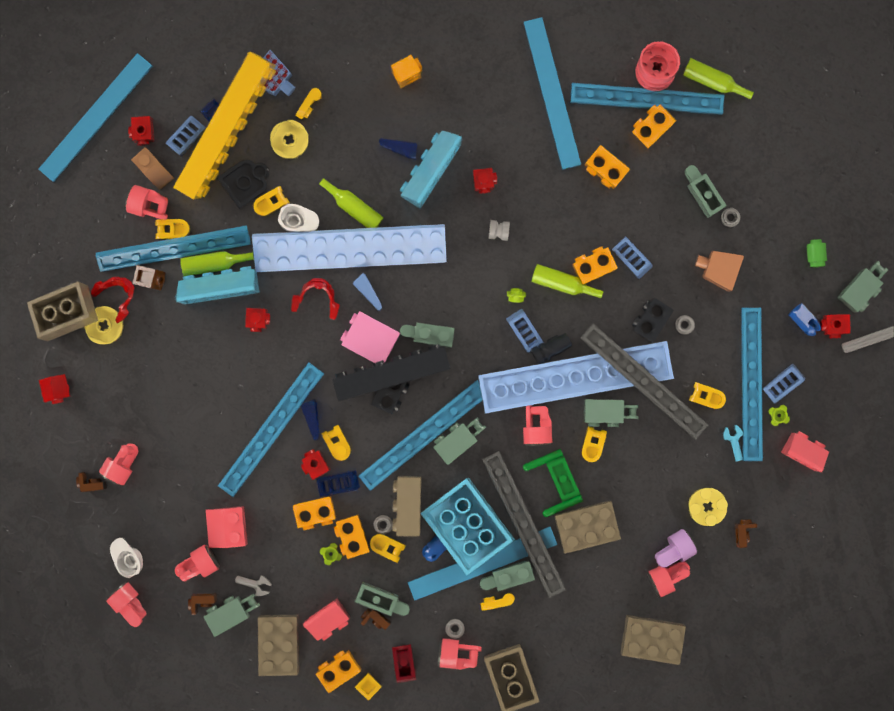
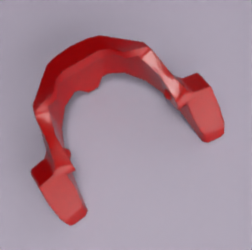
[91,277,134,324]
[291,278,340,320]

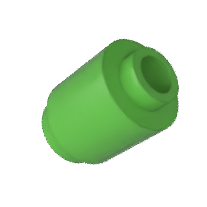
[807,239,827,267]

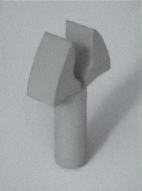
[235,575,272,596]

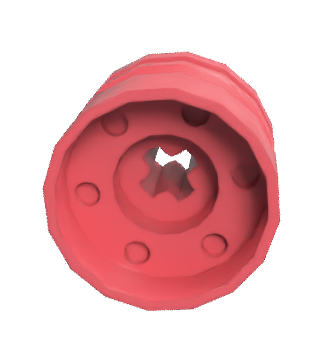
[635,42,680,91]

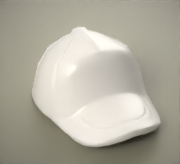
[278,204,319,232]
[110,538,143,578]

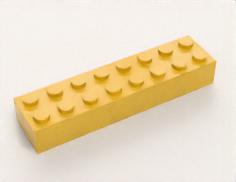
[173,52,276,199]

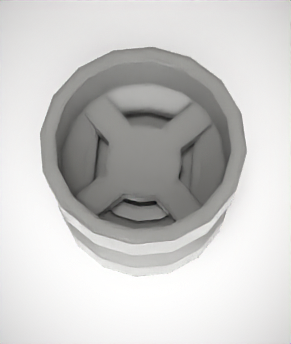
[489,220,510,241]

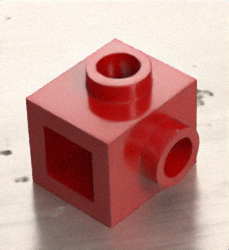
[128,116,154,146]
[473,168,497,194]
[245,308,270,332]
[820,314,851,338]
[39,374,70,405]
[301,449,330,480]

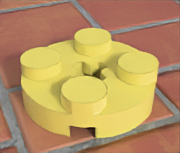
[270,120,309,159]
[84,306,124,345]
[688,488,728,526]

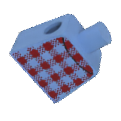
[263,50,296,96]

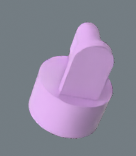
[655,529,698,567]

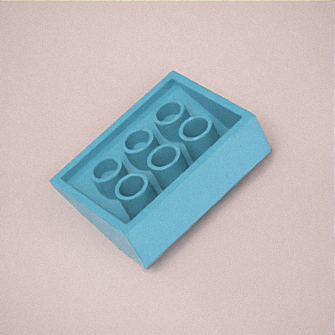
[400,130,462,209]
[176,266,260,305]
[421,478,515,575]

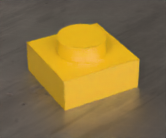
[355,673,382,701]

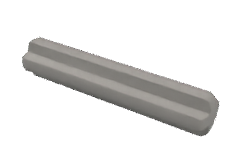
[842,326,894,353]

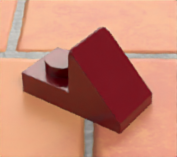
[392,644,416,683]

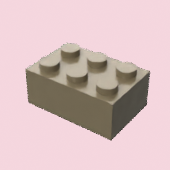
[27,282,98,342]
[393,476,421,536]
[554,500,621,554]
[258,614,299,676]
[620,615,686,665]
[484,644,540,711]

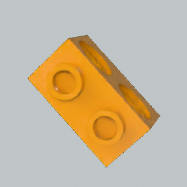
[391,55,422,88]
[632,104,677,148]
[585,145,630,189]
[572,246,618,284]
[293,496,336,530]
[334,514,370,559]
[316,650,361,693]

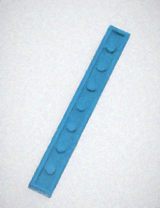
[523,17,581,170]
[38,53,153,182]
[570,83,724,115]
[96,225,251,272]
[741,308,763,461]
[218,363,324,497]
[358,380,482,491]
[408,527,557,601]

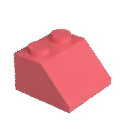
[781,431,829,472]
[206,506,247,548]
[303,598,350,641]

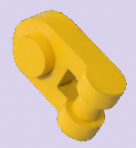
[295,88,321,120]
[254,186,290,216]
[155,219,190,240]
[689,382,726,409]
[321,425,351,461]
[582,426,607,462]
[370,534,406,563]
[480,593,515,611]

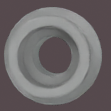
[721,208,740,227]
[675,315,695,334]
[374,515,393,534]
[446,619,465,639]

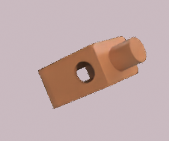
[695,251,744,292]

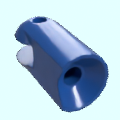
[788,303,821,336]
[422,535,447,562]

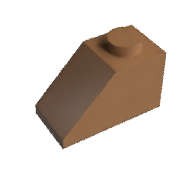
[131,147,174,190]

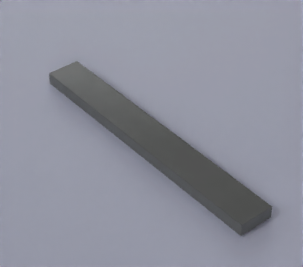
[580,324,708,440]
[482,451,566,598]

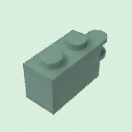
[685,165,727,218]
[837,261,888,313]
[400,322,455,348]
[584,399,639,427]
[433,417,486,465]
[480,560,535,591]
[355,582,410,616]
[204,593,260,637]

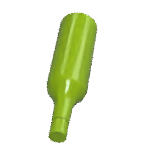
[683,58,754,99]
[320,178,384,228]
[181,251,254,276]
[531,264,603,298]

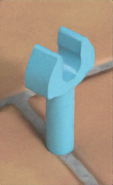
[723,425,743,461]

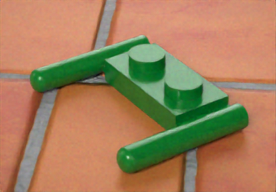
[523,449,583,517]

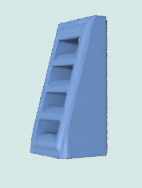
[166,115,206,157]
[612,237,653,279]
[353,273,383,311]
[506,309,544,353]
[763,364,805,403]

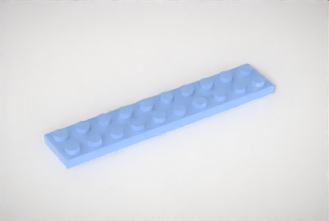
[252,224,447,272]
[478,341,674,413]

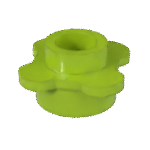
[507,288,526,303]
[768,405,790,426]
[320,543,342,565]

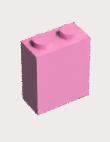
[340,311,400,363]

